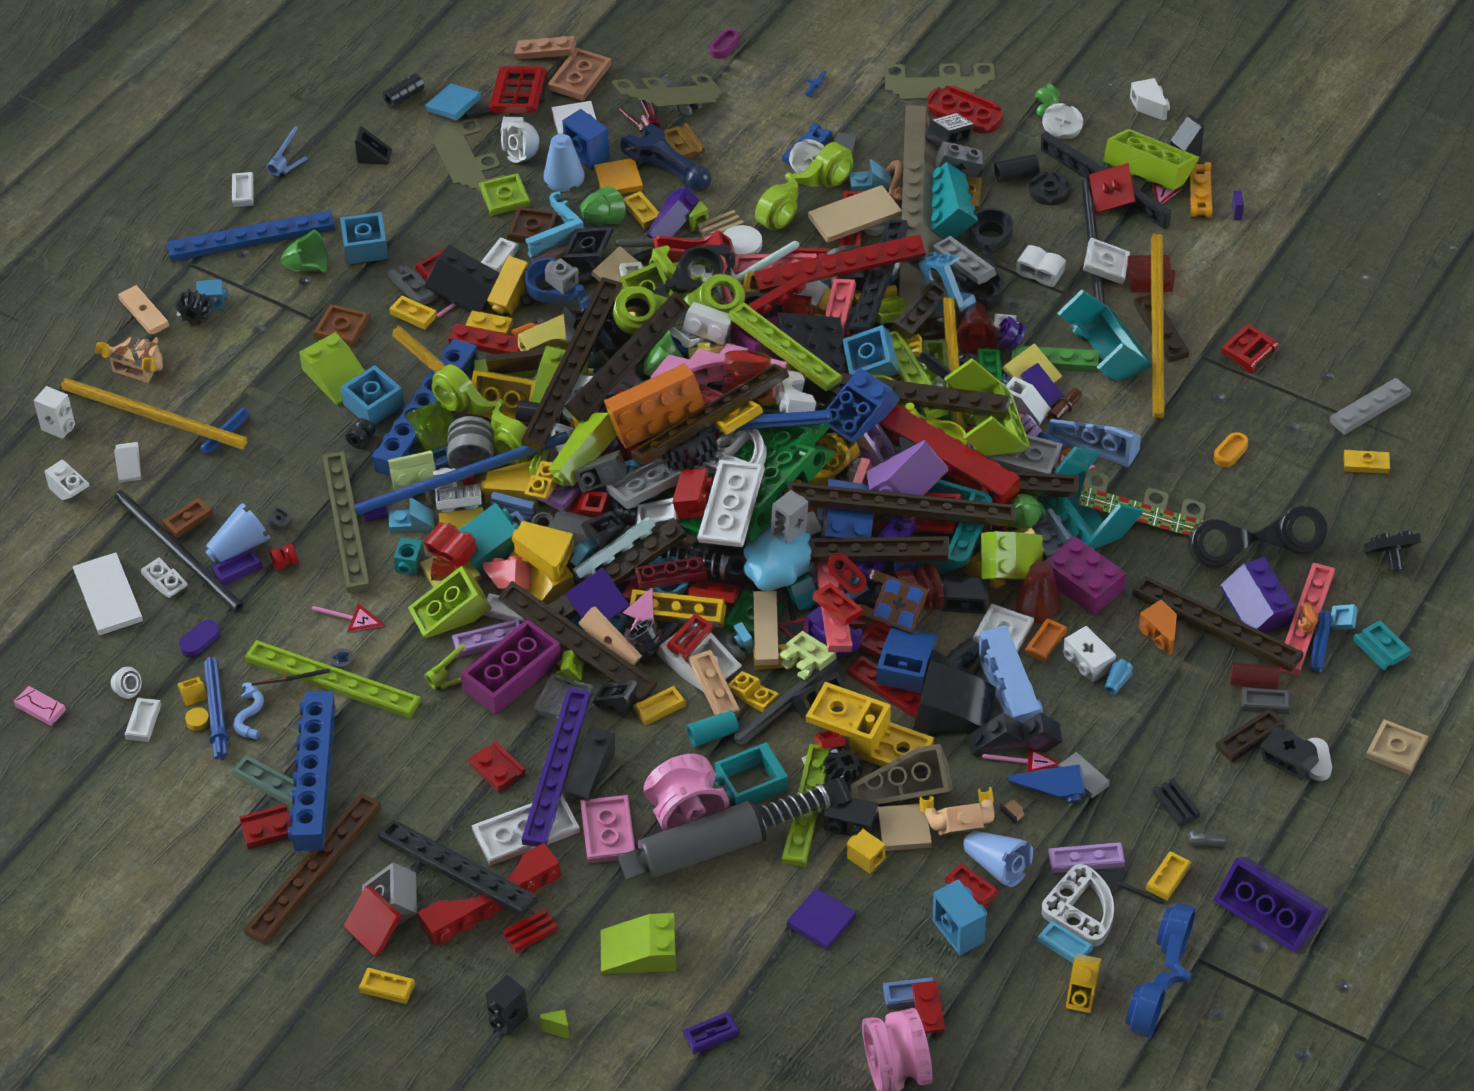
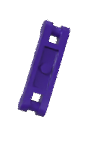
[855,515,916,583]

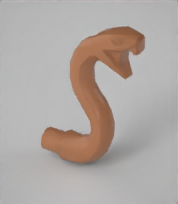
[886,160,903,204]

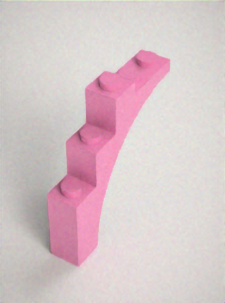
[651,343,787,385]

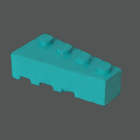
[931,162,978,239]

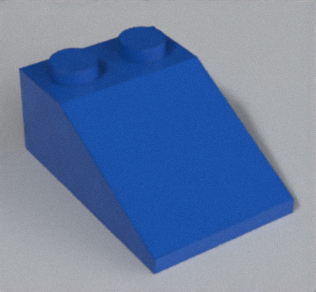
[821,479,873,538]

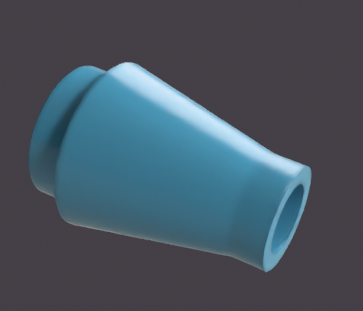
[1104,659,1133,695]

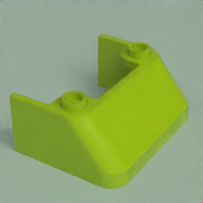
[944,358,1030,457]

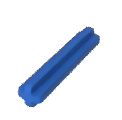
[200,408,250,455]
[1310,610,1332,673]

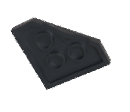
[776,312,849,374]

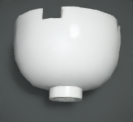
[501,121,540,163]

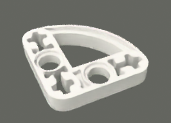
[704,429,767,474]
[1042,864,1114,947]

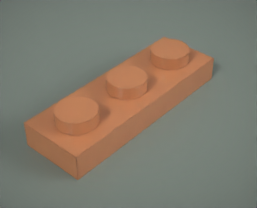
[514,36,576,60]

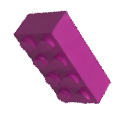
[461,619,562,715]

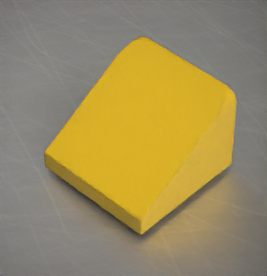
[177,677,208,706]

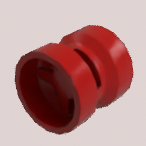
[269,543,299,571]

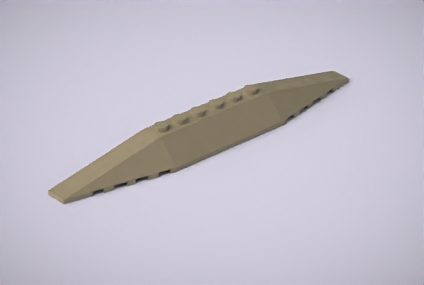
[899,106,943,308]

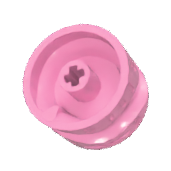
[644,754,729,831]
[862,1008,932,1091]

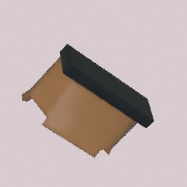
[1000,799,1027,824]

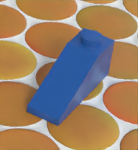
[1008,764,1086,803]

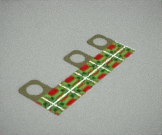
[1079,471,1206,536]

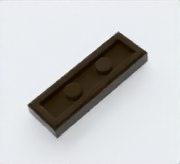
[486,348,545,374]
[1215,708,1286,763]

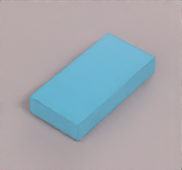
[1038,920,1093,963]

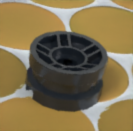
[627,618,664,654]

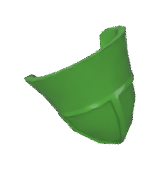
[580,186,626,226]
[280,230,329,272]
[644,330,684,376]
[1006,494,1046,532]

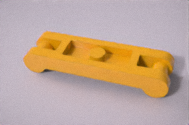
[1189,162,1212,218]

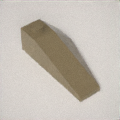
[851,743,953,804]

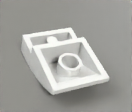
[656,623,742,692]

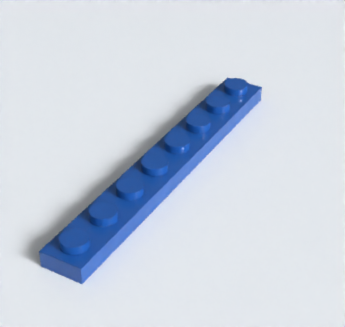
[167,210,335,262]

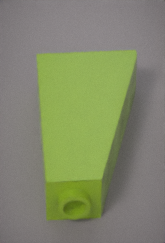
[548,413,617,486]

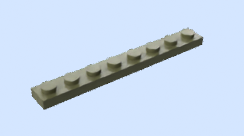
[322,451,370,593]

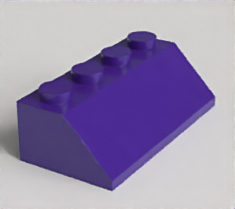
[1213,857,1329,953]

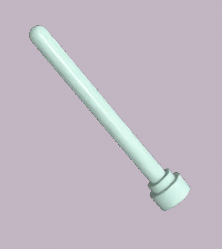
[713,241,799,299]

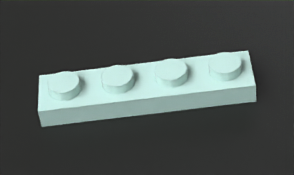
[572,517,655,579]

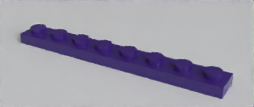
[522,688,591,847]

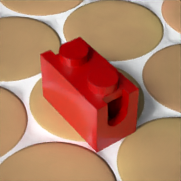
[672,468,714,519]

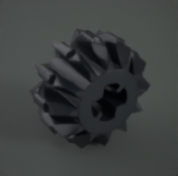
[175,289,212,326]
[822,746,864,786]

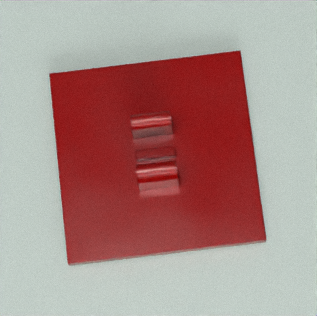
[1089,163,1136,213]

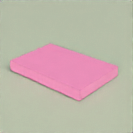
[580,795,635,864]

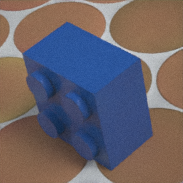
[562,109,610,170]

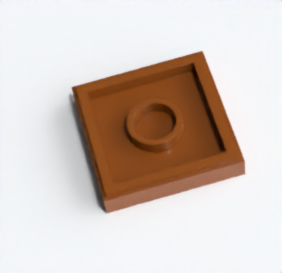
[313,304,370,348]

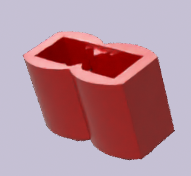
[423,522,478,568]

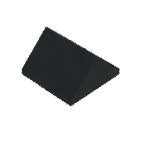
[562,227,614,272]

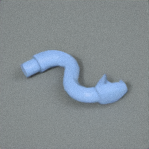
[233,683,264,740]

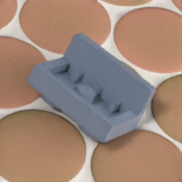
[1031,508,1072,560]

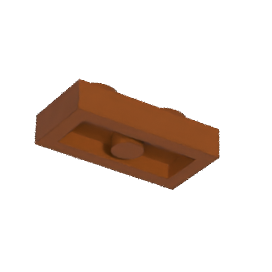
[163,498,213,539]

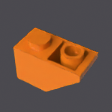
[1139,600,1177,656]

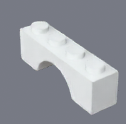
[770,371,816,413]

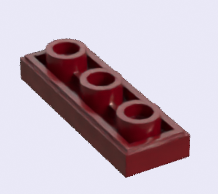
[634,556,707,590]

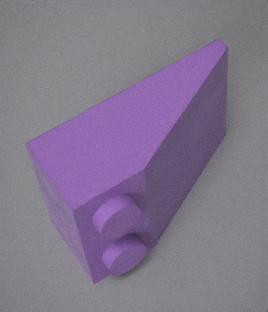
[867,440,949,495]

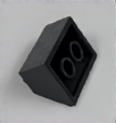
[424,245,500,313]

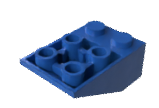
[826,367,900,443]
[876,626,937,693]

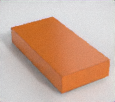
[1025,618,1068,663]

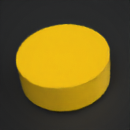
[185,707,210,731]

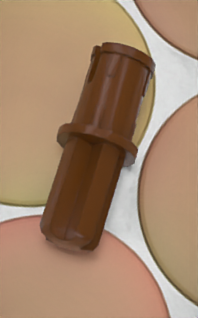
[1047,387,1082,420]

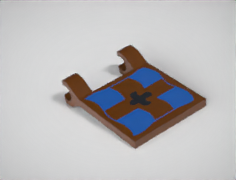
[859,570,930,633]

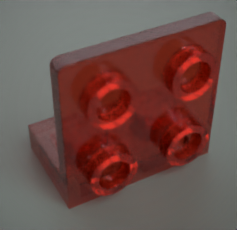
[1127,255,1175,293]

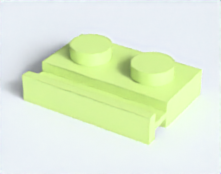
[388,451,436,491]

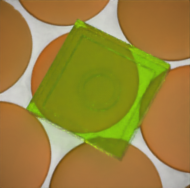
[406,401,455,452]

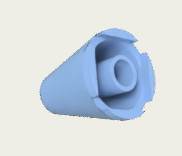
[543,134,585,192]
[206,503,270,563]
[963,831,1033,887]

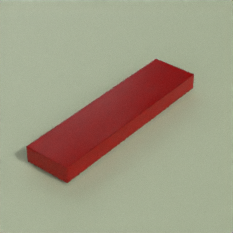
[847,656,922,719]

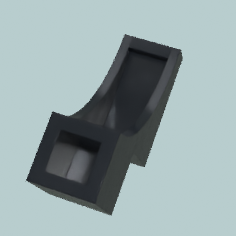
[969,712,1062,757]

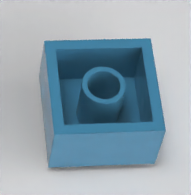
[340,212,389,264]
[843,325,899,377]
[341,365,405,425]
[932,879,987,956]

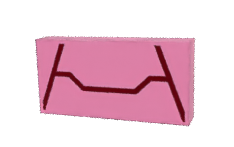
[14,686,66,726]

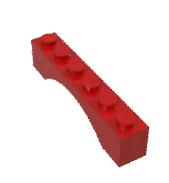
[418,843,561,946]

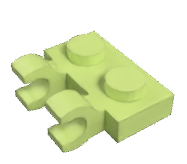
[780,631,837,680]

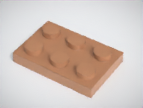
[548,48,611,101]

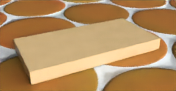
[808,185,902,243]

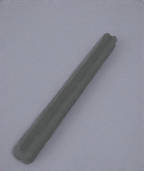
[734,659,839,746]

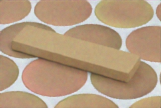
[754,591,779,665]

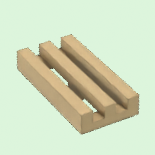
[697,210,744,235]

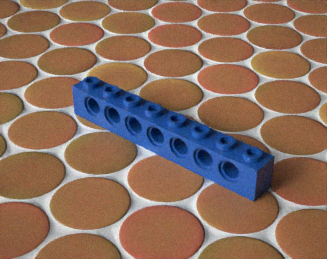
[372,338,478,476]
[288,691,336,851]

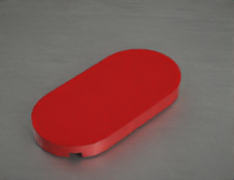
[928,85,1003,133]

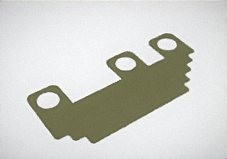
[884,63,995,99]
[612,74,724,106]
[432,118,505,192]

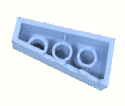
[978,625,1043,723]

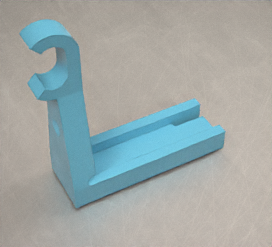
[526,191,584,259]

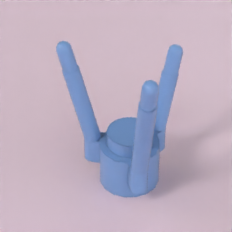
[266,126,307,176]

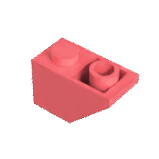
[483,556,532,590]

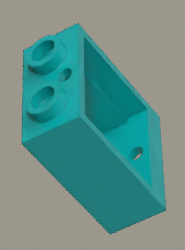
[715,742,788,806]

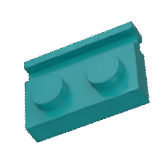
[1353,620,1411,671]

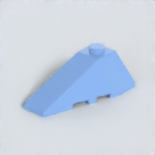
[1048,419,1141,467]

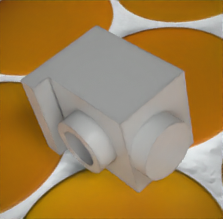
[545,258,579,294]

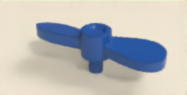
[806,71,827,97]

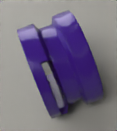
[994,316,1026,351]

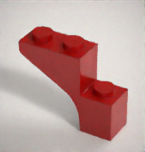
[653,229,735,263]

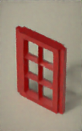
[489,66,547,113]

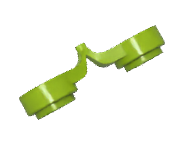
[755,142,853,231]
[613,274,745,335]
[432,364,534,465]

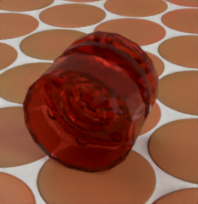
[722,350,771,399]
[892,562,944,612]

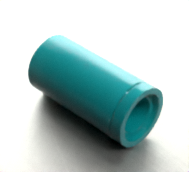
[686,710,739,747]

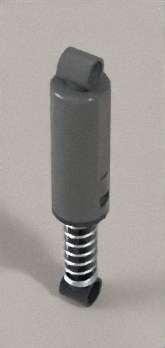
[532,511,750,586]
[618,777,852,880]

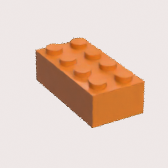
[604,363,705,448]

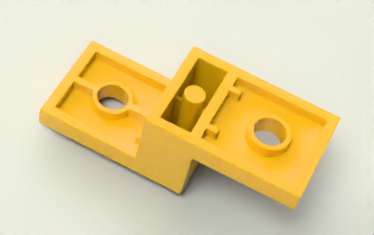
[806,682,934,767]

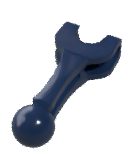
[620,124,712,192]

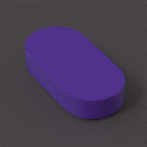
[179,620,220,657]

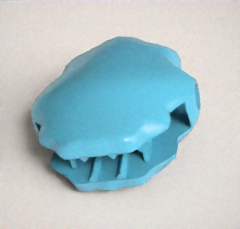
[744,524,814,591]

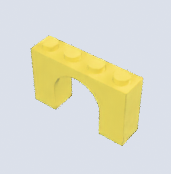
[518,314,594,376]

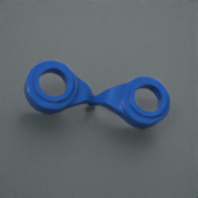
[525,258,612,312]
[1126,902,1196,1038]

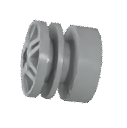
[447,416,494,475]

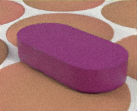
[709,29,740,58]

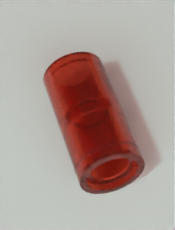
[1230,662,1280,690]

